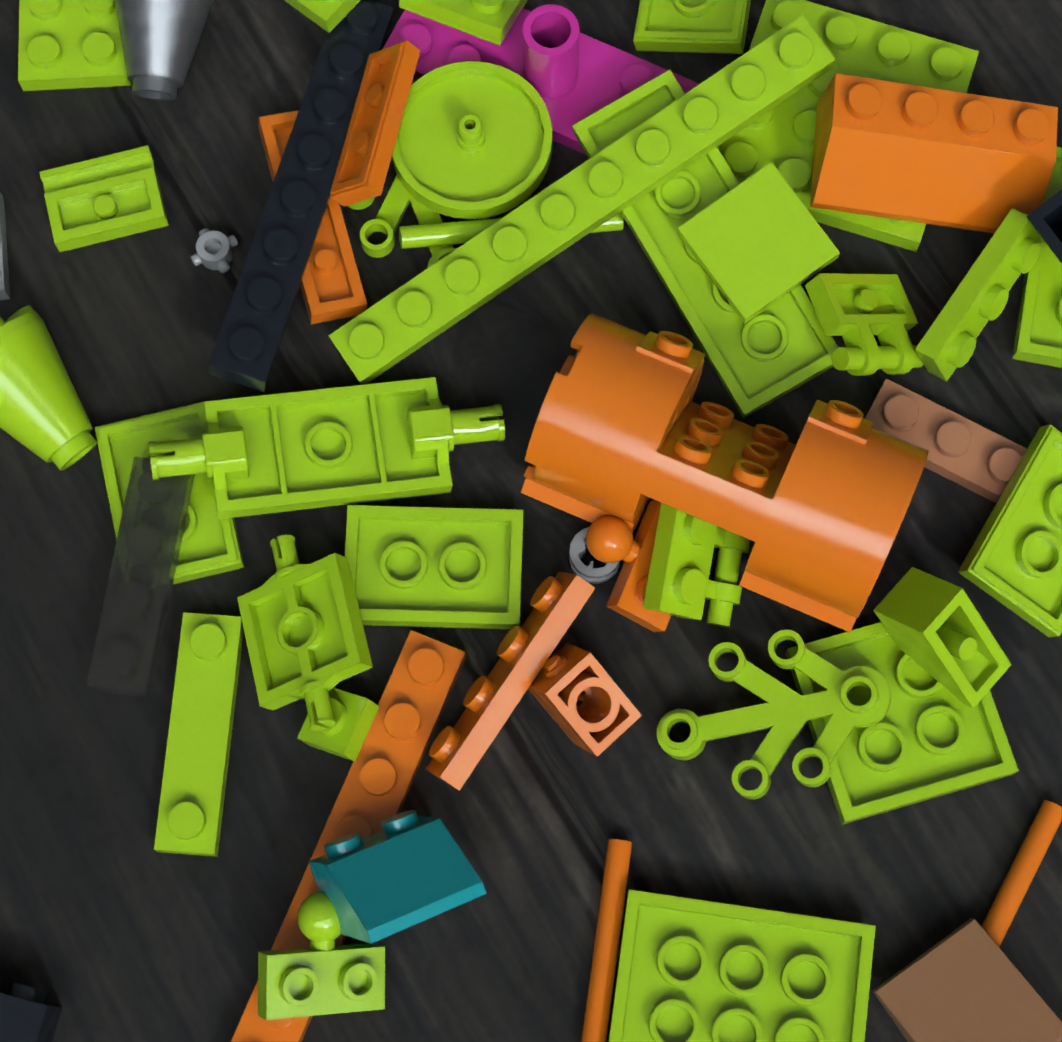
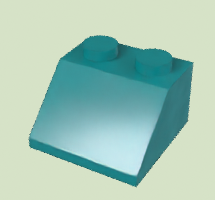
[309,810,487,944]

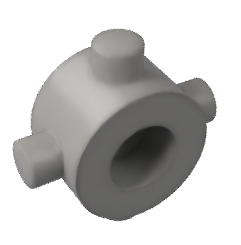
[191,228,238,273]

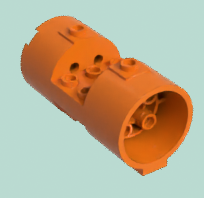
[520,313,929,632]

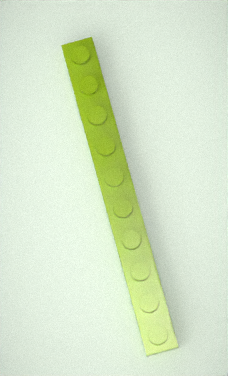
[328,14,836,385]

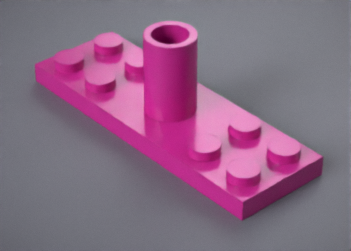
[383,4,699,155]

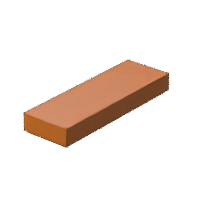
[330,40,421,207]

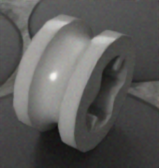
[569,527,621,584]

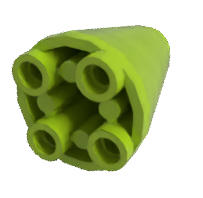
[0,305,97,471]

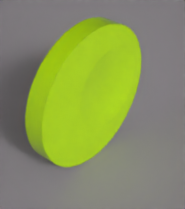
[392,61,552,219]

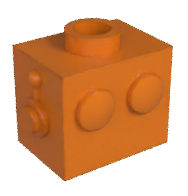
[528,643,642,757]

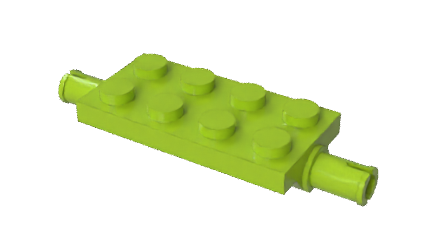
[148,377,505,519]

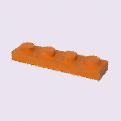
[258,110,367,325]
[426,572,595,791]

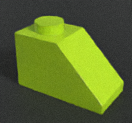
[873,567,1012,709]

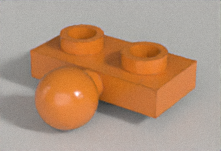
[586,500,671,632]

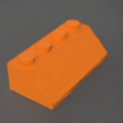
[810,73,1058,233]

